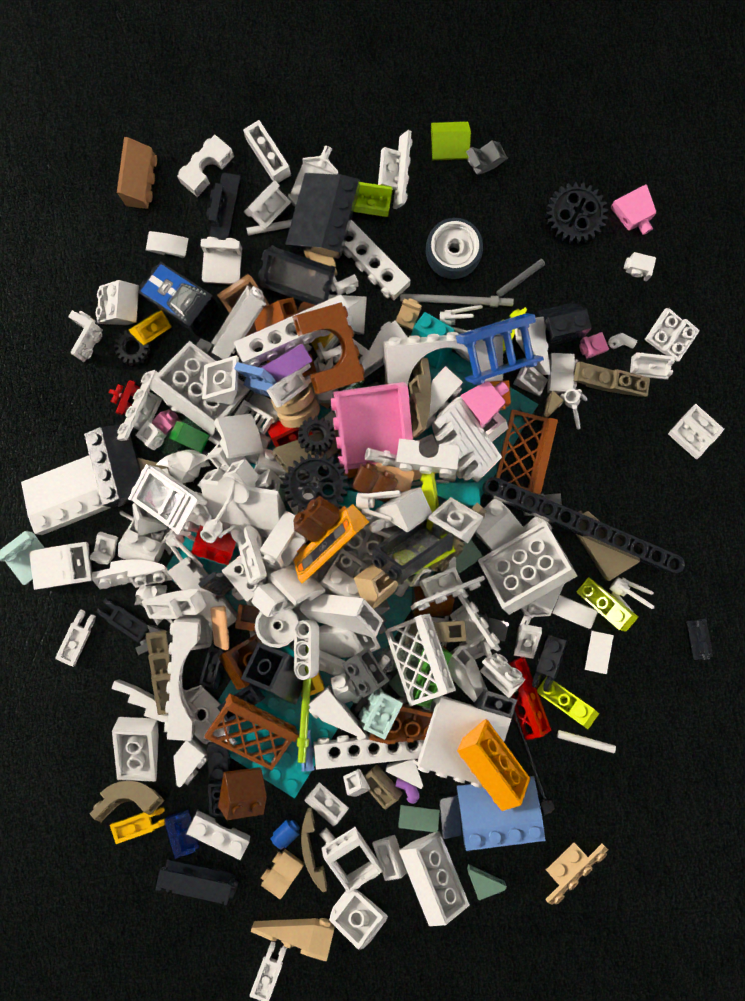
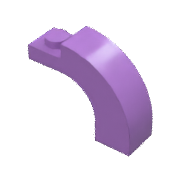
[259,344,312,382]

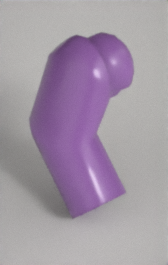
[395,778,419,804]

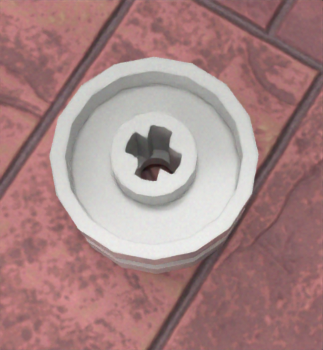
[255,608,300,648]

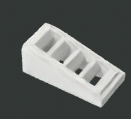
[234,400,275,435]

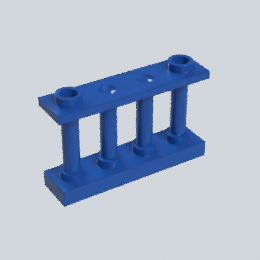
[455,313,544,385]

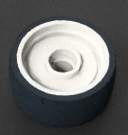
[426,218,483,279]

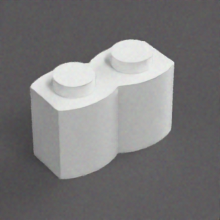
[547,353,578,394]

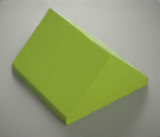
[431,122,471,160]

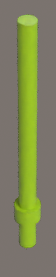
[297,645,311,763]

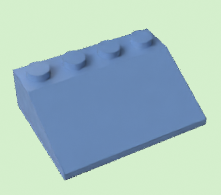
[457,776,545,851]

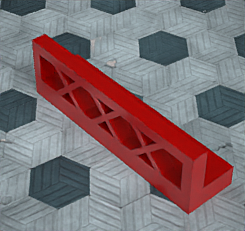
[508,656,551,740]

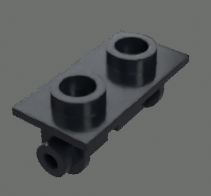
[687,618,713,660]

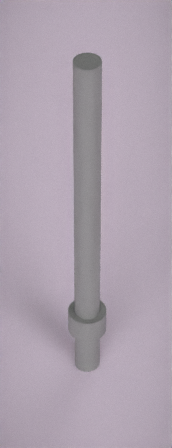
[400,294,514,307]

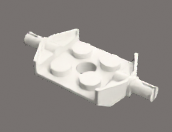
[288,146,338,207]
[520,583,565,626]
[183,685,237,745]

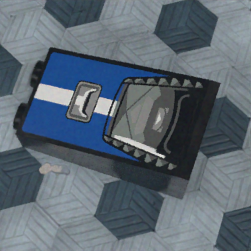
[138,262,218,335]

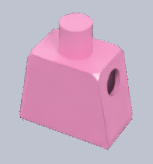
[610,185,656,235]
[460,381,509,428]

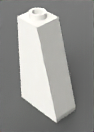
[299,594,383,638]

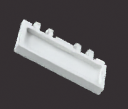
[433,397,502,482]

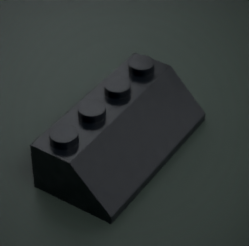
[84,425,148,509]

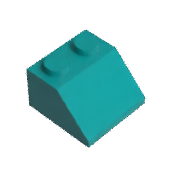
[411,312,456,369]

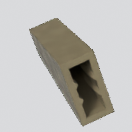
[272,429,340,480]
[576,511,640,581]

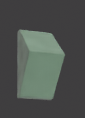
[467,864,507,900]

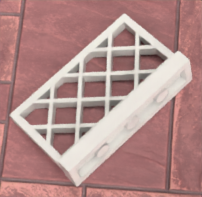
[385,614,456,706]

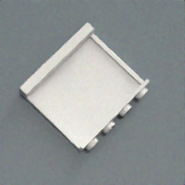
[413,696,511,788]

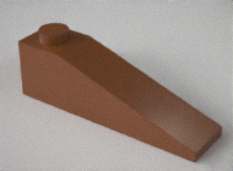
[369,702,433,744]

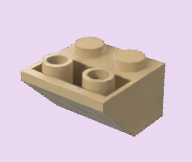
[354,559,399,609]

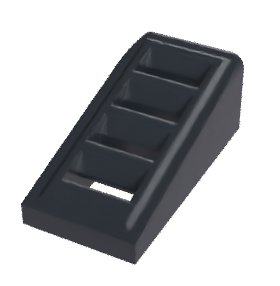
[198,572,235,596]

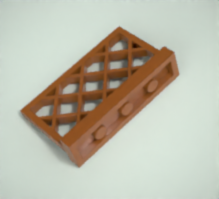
[494,409,558,495]
[204,694,299,770]

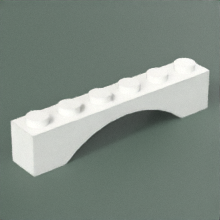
[164,617,201,741]

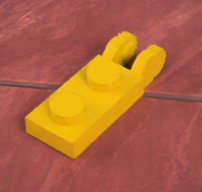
[110,807,169,844]

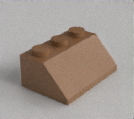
[117,137,157,209]

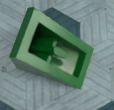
[169,421,210,453]

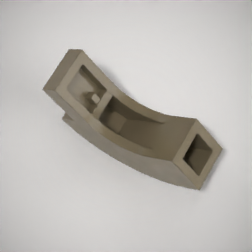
[90,781,165,822]

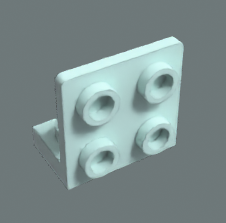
[0,531,45,585]
[358,687,403,740]

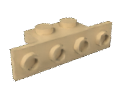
[545,843,608,905]

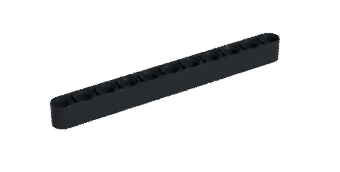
[482,477,685,573]

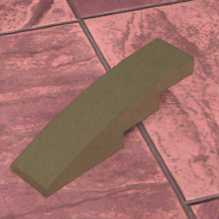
[409,358,431,438]
[146,630,171,715]

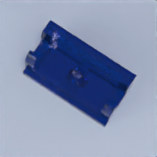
[164,809,199,859]

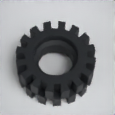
[114,330,152,366]
[298,416,335,455]

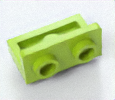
[354,182,392,217]

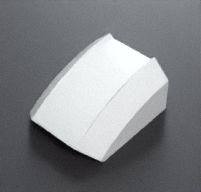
[329,890,388,950]

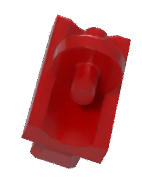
[108,380,140,415]

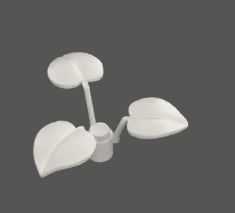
[190,475,262,549]

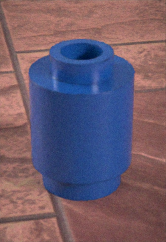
[271,820,300,850]

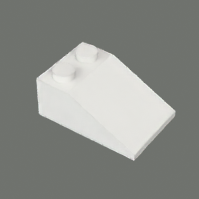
[362,320,408,378]
[475,499,527,551]
[309,686,367,739]
[112,717,159,781]

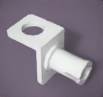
[395,567,433,597]

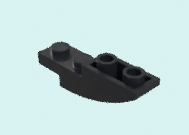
[207,742,231,817]

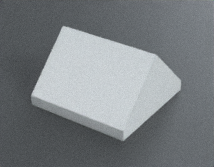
[202,355,239,405]
[376,487,432,532]
[428,497,483,543]

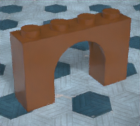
[254,298,317,382]
[292,302,365,394]

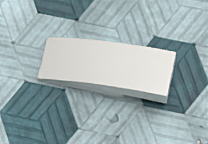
[142,589,206,619]

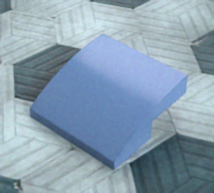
[234,362,277,397]

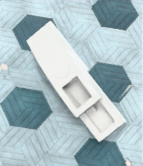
[91,560,172,589]

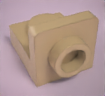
[396,298,421,331]

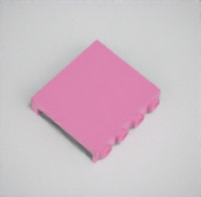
[331,382,413,474]

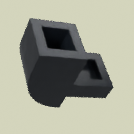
[217,684,265,722]

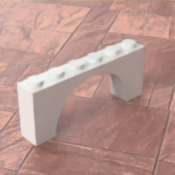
[383,330,503,386]

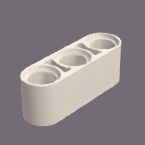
[294,619,319,680]

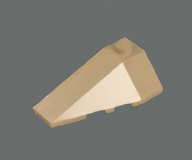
[251,918,335,961]

